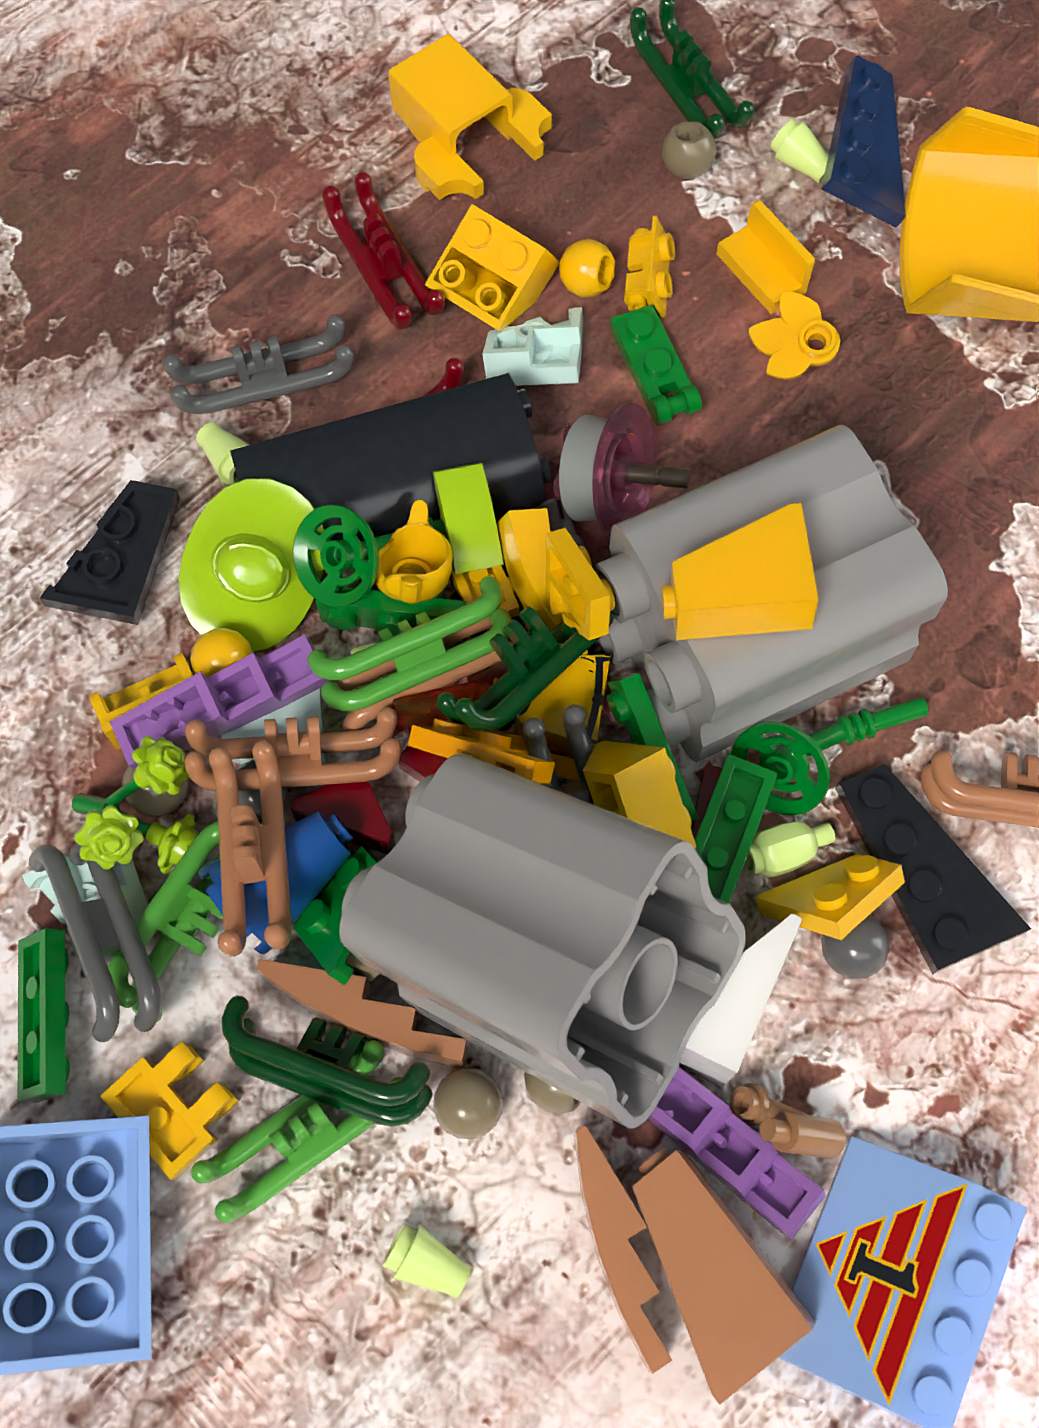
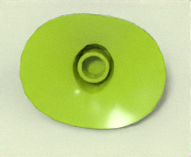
[178,478,324,652]

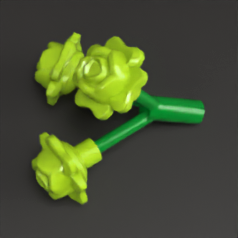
[72,736,199,874]

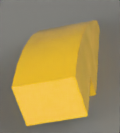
[496,508,588,655]

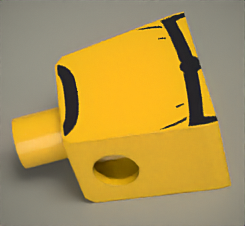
[493,655,610,756]

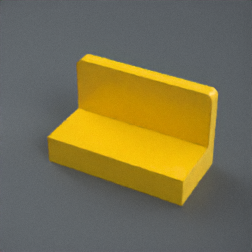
[716,200,815,314]

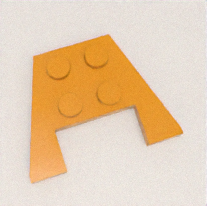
[408,718,580,784]

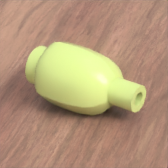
[744,822,835,877]

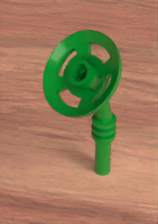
[293,505,446,607]
[731,697,928,815]

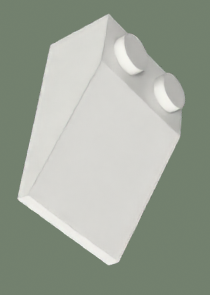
[679,914,803,1087]

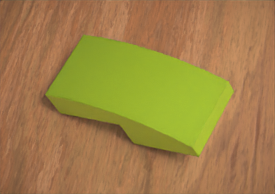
[432,462,504,574]

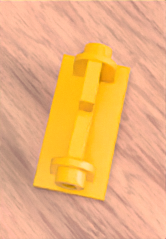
[624,216,675,318]

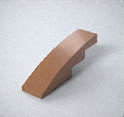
[257,959,468,1069]
[574,1125,673,1374]

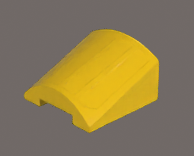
[899,107,1039,322]

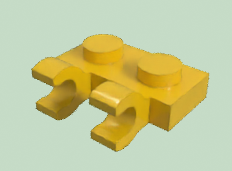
[100,1041,239,1180]

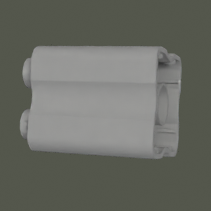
[594,425,948,762]
[339,754,745,1128]

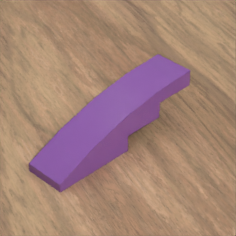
[110,634,330,768]
[648,1067,825,1240]

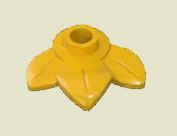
[749,291,840,380]

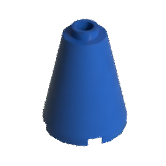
[198,811,353,955]

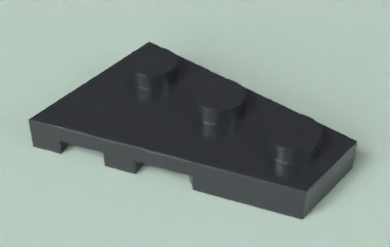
[39,480,180,625]

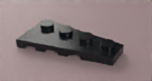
[835,764,1031,975]

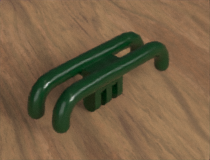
[630,0,755,139]
[436,606,614,732]
[221,995,433,1127]

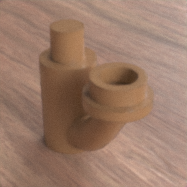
[730,1083,846,1159]

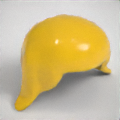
[375,500,453,604]

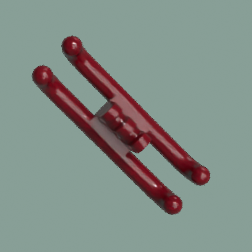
[322,172,445,330]

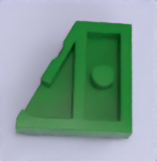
[292,846,379,985]

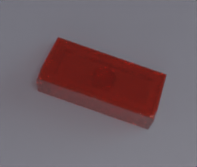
[390,678,492,739]

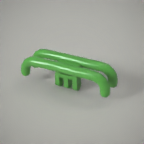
[308,576,511,711]
[108,821,223,1022]
[191,1040,402,1223]

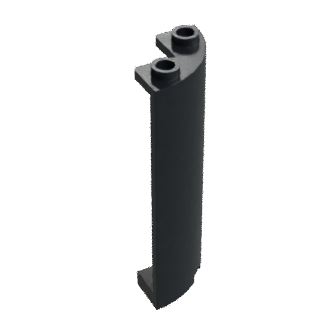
[230,373,551,541]

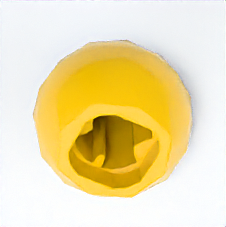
[559,239,615,298]
[190,628,253,677]

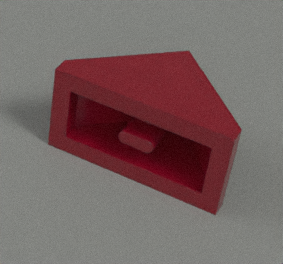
[290,781,396,854]

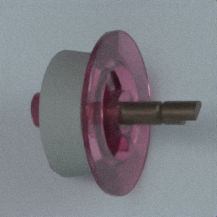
[554,402,691,539]

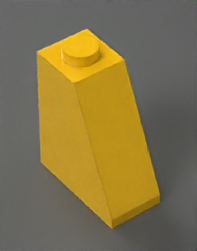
[661,503,819,640]

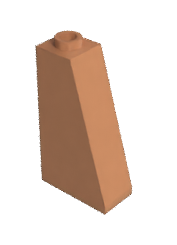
[632,1148,816,1405]

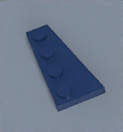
[821,54,906,228]

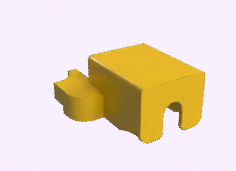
[388,33,552,200]

